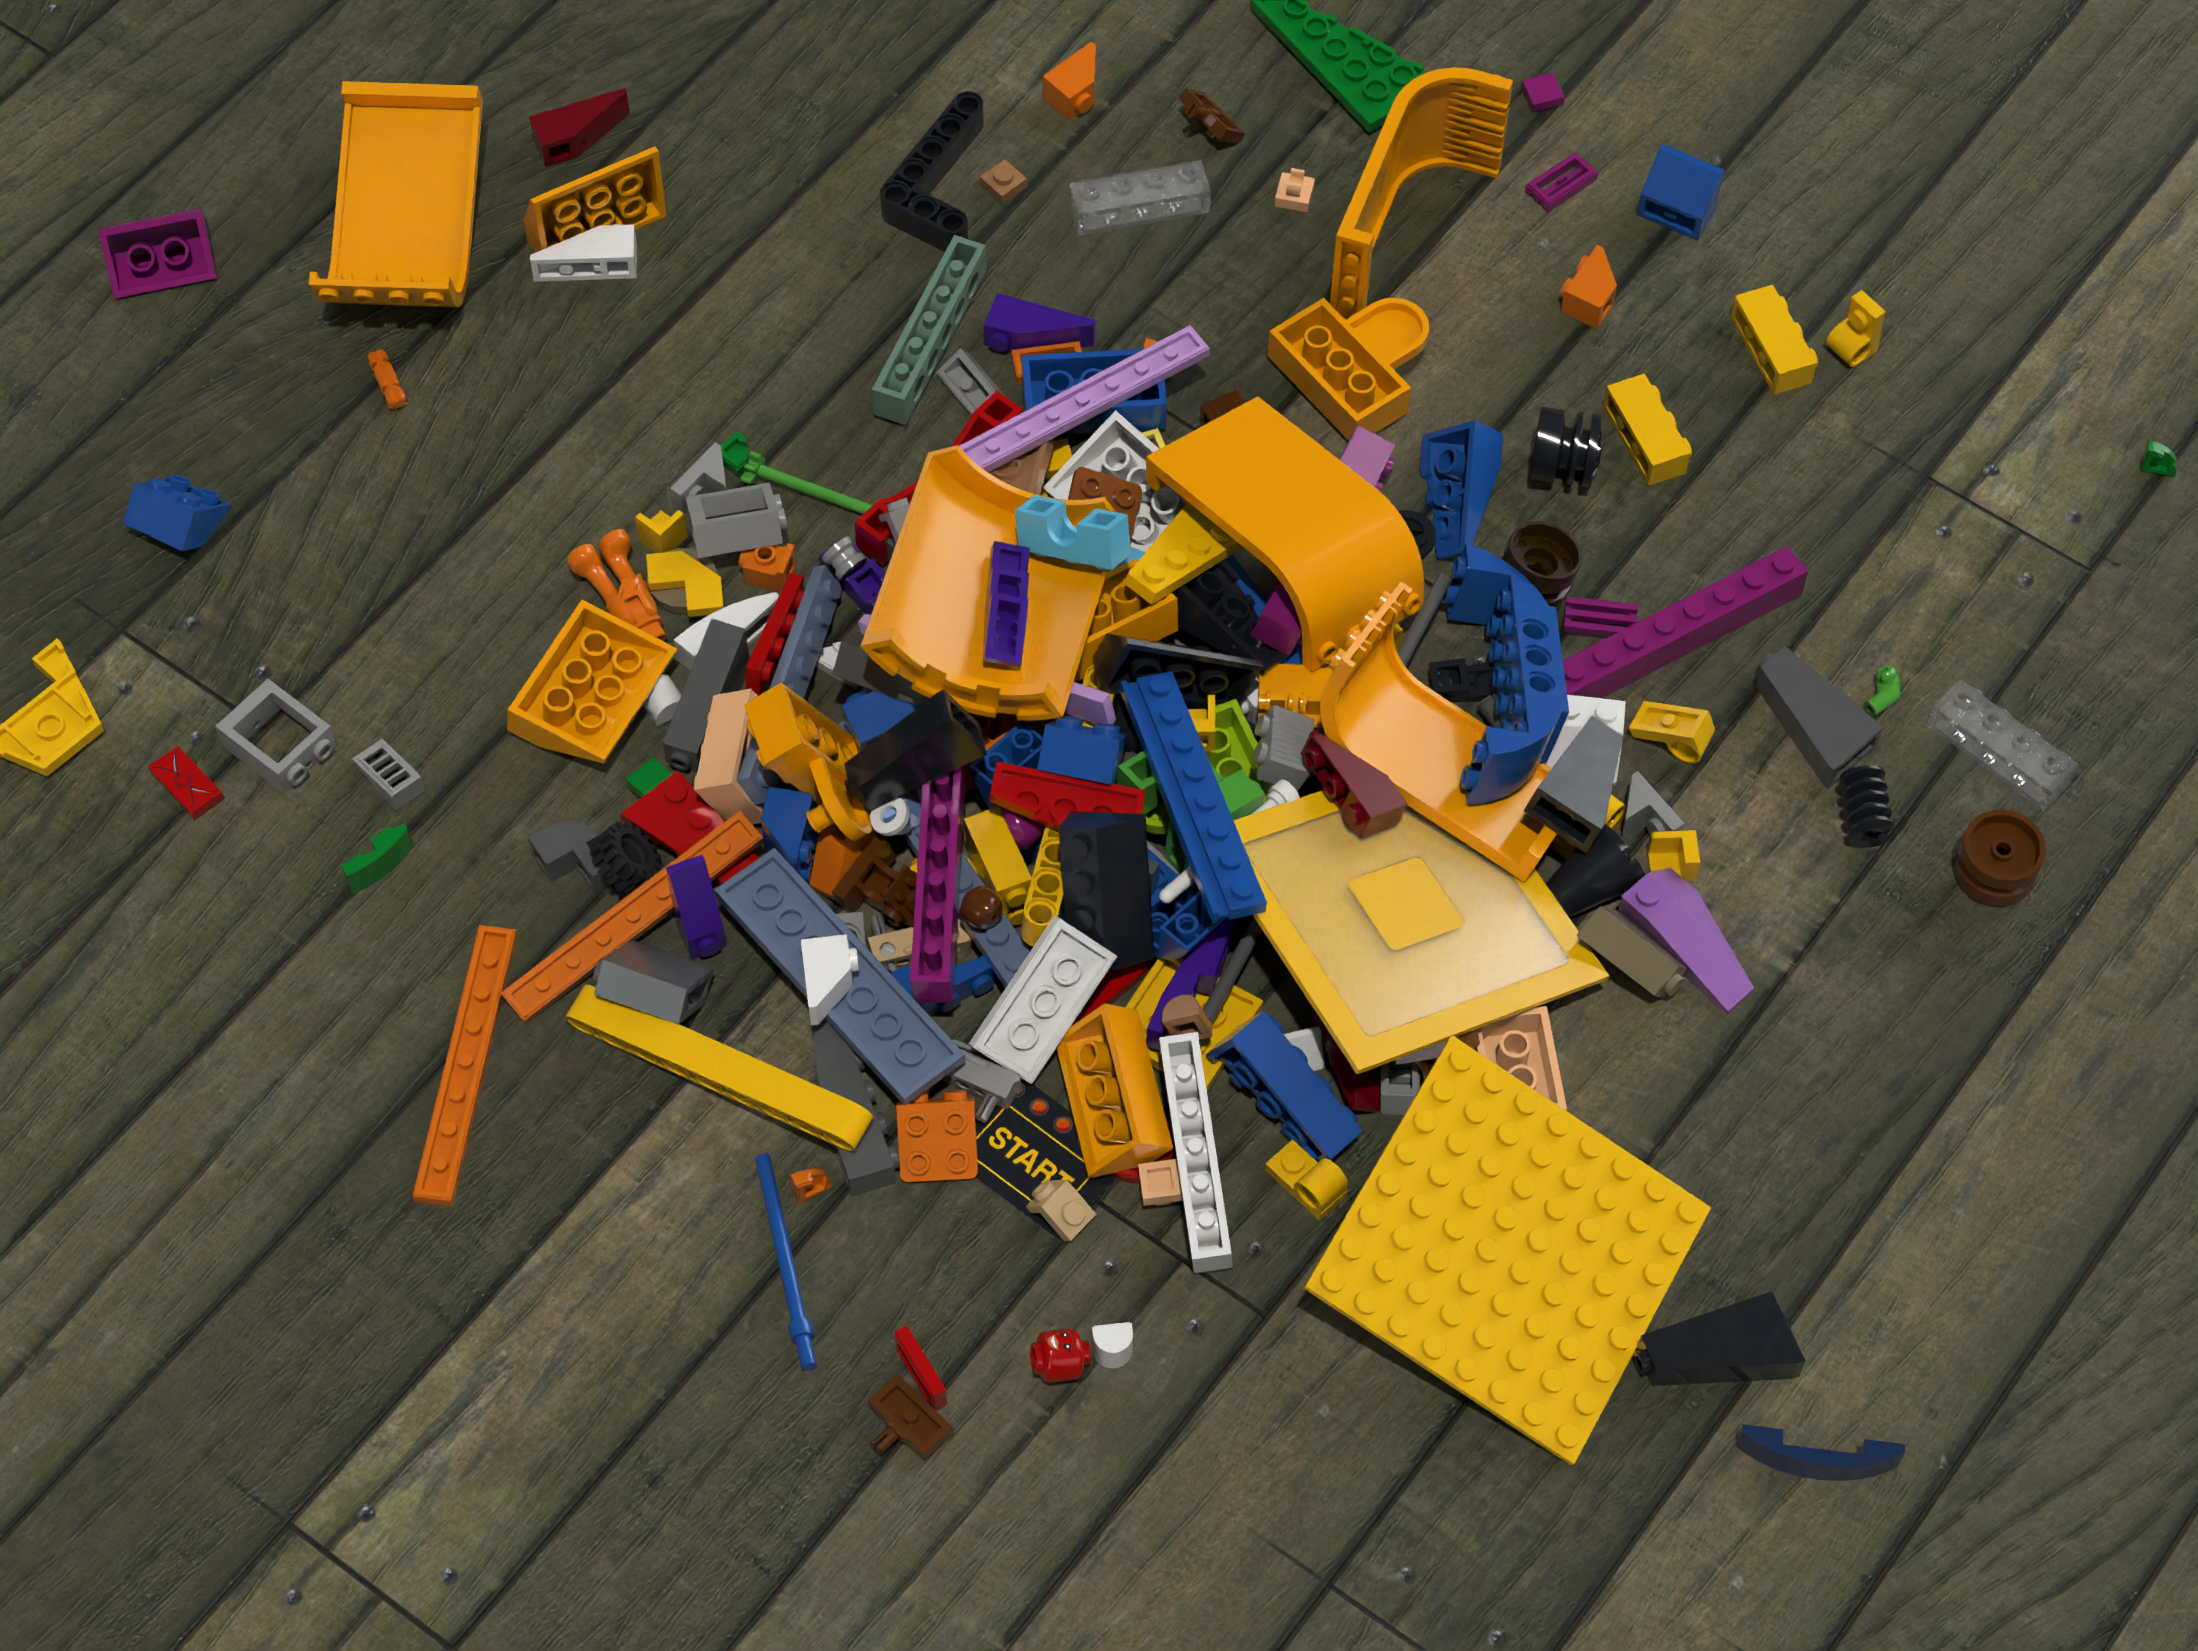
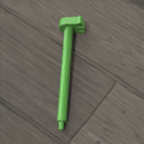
[740,451,872,515]

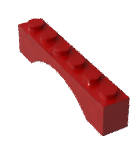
[854,390,1023,566]

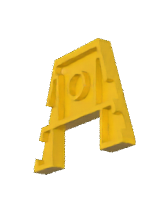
[0,639,104,777]

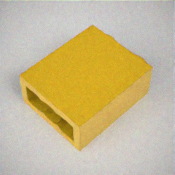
[964,806,1032,925]

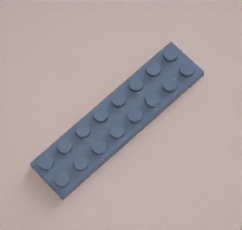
[714,848,965,1106]

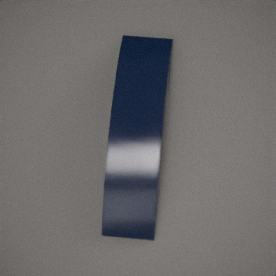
[1737,1424,1905,1481]

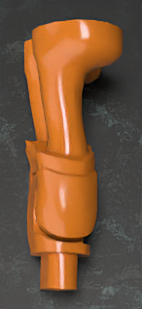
[567,529,667,641]

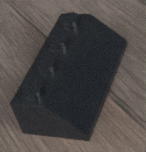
[1093,633,1263,709]
[1059,811,1155,972]

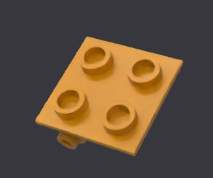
[1258,664,1333,730]

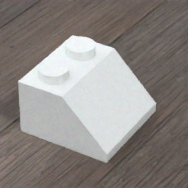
[1544,695,1626,786]

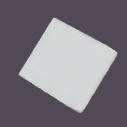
[1284,1026,1325,1071]

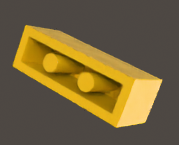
[1730,284,1818,395]
[1603,373,1692,486]

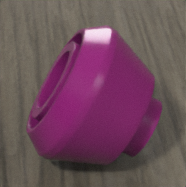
[1001,807,1045,850]

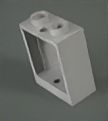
[685,483,787,558]
[215,679,336,793]

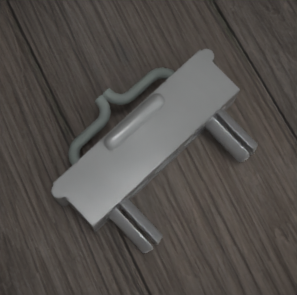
[925,1040,1022,1123]

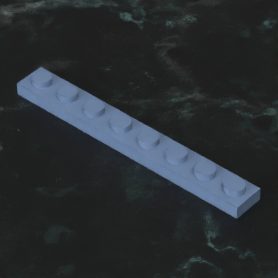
[737,565,842,805]

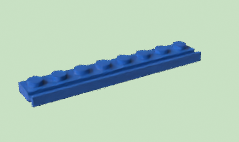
[1120,671,1267,923]

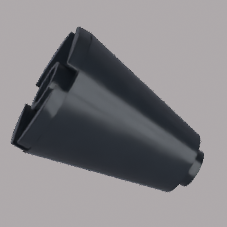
[1546,824,1645,917]

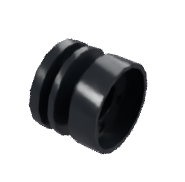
[1530,407,1603,489]

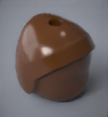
[959,886,1003,929]

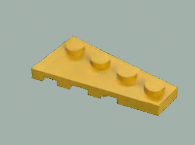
[1125,502,1242,605]

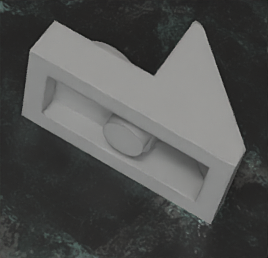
[670,442,727,514]
[1622,771,1685,836]

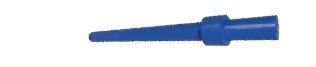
[755,1154,817,1370]

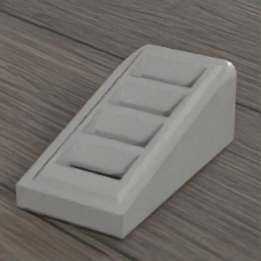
[352,739,426,811]
[1381,1060,1420,1115]

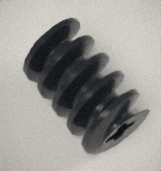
[1839,765,1894,848]

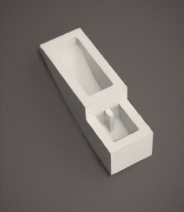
[674,592,779,670]

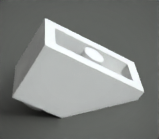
[801,934,859,1026]

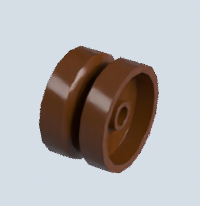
[1954,810,2046,906]

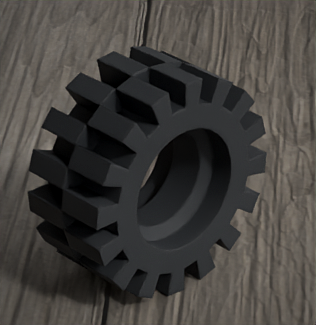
[590,821,662,894]

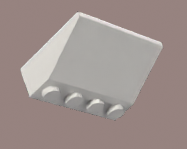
[1043,410,1188,552]

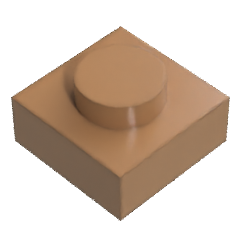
[980,159,1027,205]

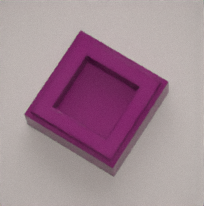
[1521,73,1565,112]

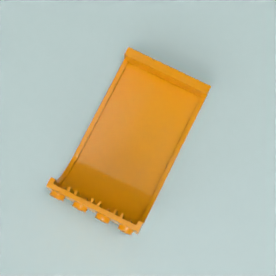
[1330,67,1513,320]
[309,81,483,307]
[1146,396,1424,672]
[1320,581,1557,882]

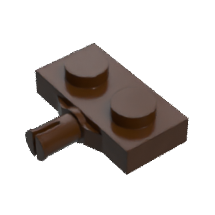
[1178,88,1245,144]
[868,1374,954,1460]

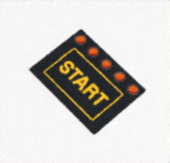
[975,1077,1116,1239]

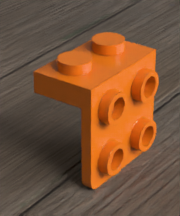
[896,1090,978,1182]

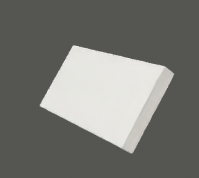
[969,915,1117,1084]

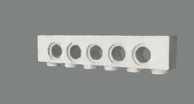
[1159,1032,1233,1273]

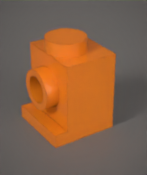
[739,543,796,592]

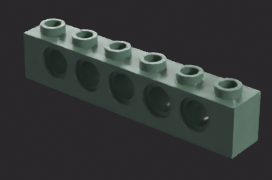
[872,235,987,425]

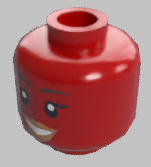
[1030,1328,1091,1383]

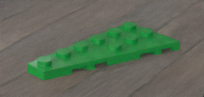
[1250,0,1427,133]

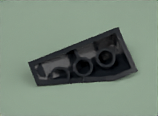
[1171,559,1288,675]

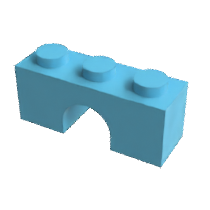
[1015,495,1131,570]

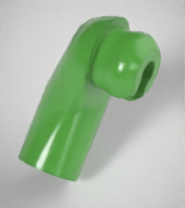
[1864,665,1901,717]

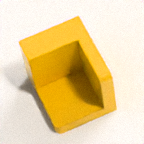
[634,510,688,553]
[1188,695,1216,751]
[1646,830,1701,881]

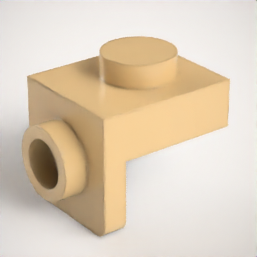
[1026,1180,1096,1241]

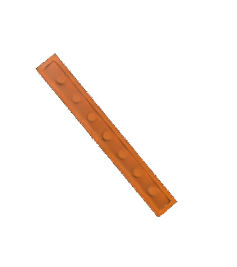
[501,810,764,1025]
[413,925,518,1207]

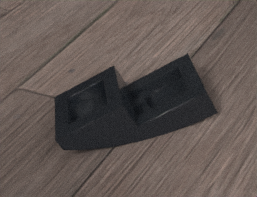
[1429,658,1497,702]

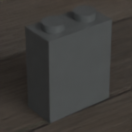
[593,940,714,1024]

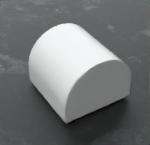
[643,675,682,726]
[1092,1322,1133,1369]

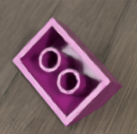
[98,207,217,298]

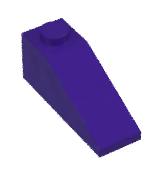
[984,293,1096,353]
[666,855,726,960]

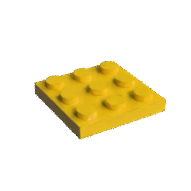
[1125,957,1264,1092]

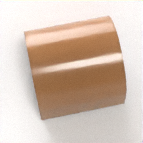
[1162,995,1212,1040]

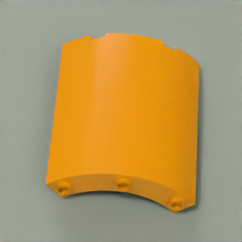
[860,445,1116,721]

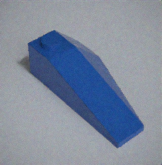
[1420,420,1503,561]

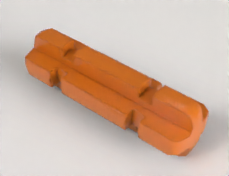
[368,349,407,410]

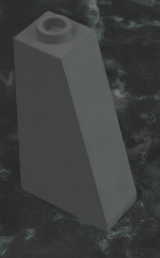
[663,618,749,772]
[832,634,977,717]
[1755,646,1883,789]

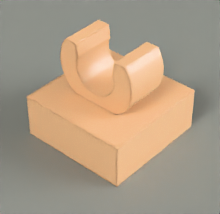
[1275,168,1315,213]
[1138,1159,1182,1206]

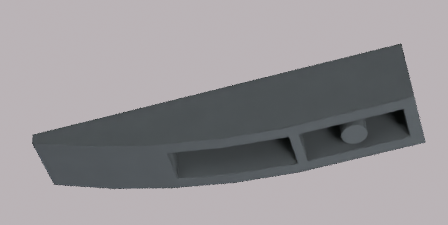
[814,1018,900,1197]

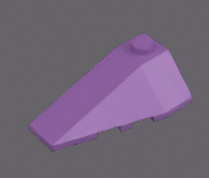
[1619,867,1754,1015]

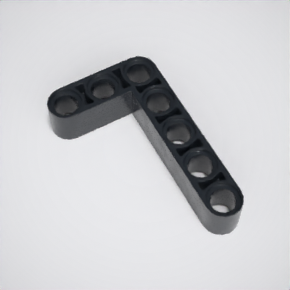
[880,91,984,252]

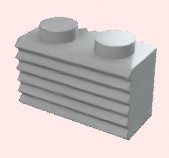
[1253,705,1315,791]

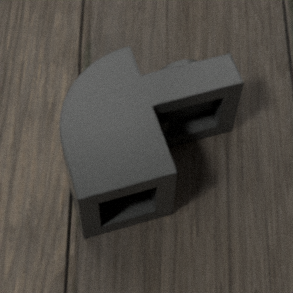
[528,821,609,895]

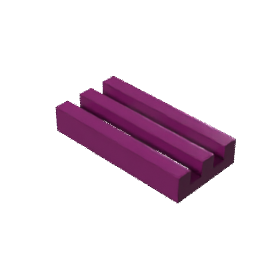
[1525,152,1598,213]
[1563,596,1639,638]

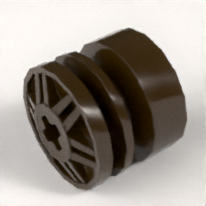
[1501,521,1582,612]

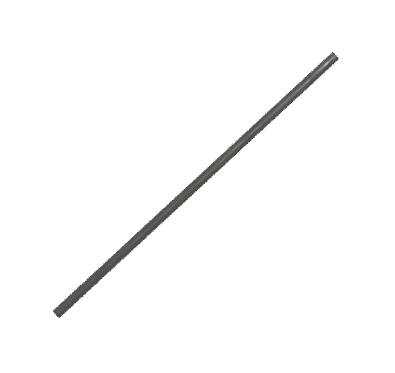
[1199,573,1452,1046]

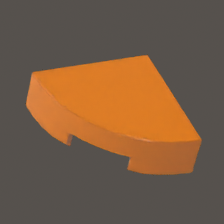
[790,1168,833,1203]

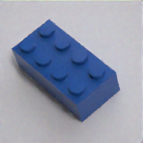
[1022,349,1167,435]

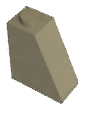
[1577,906,1688,998]

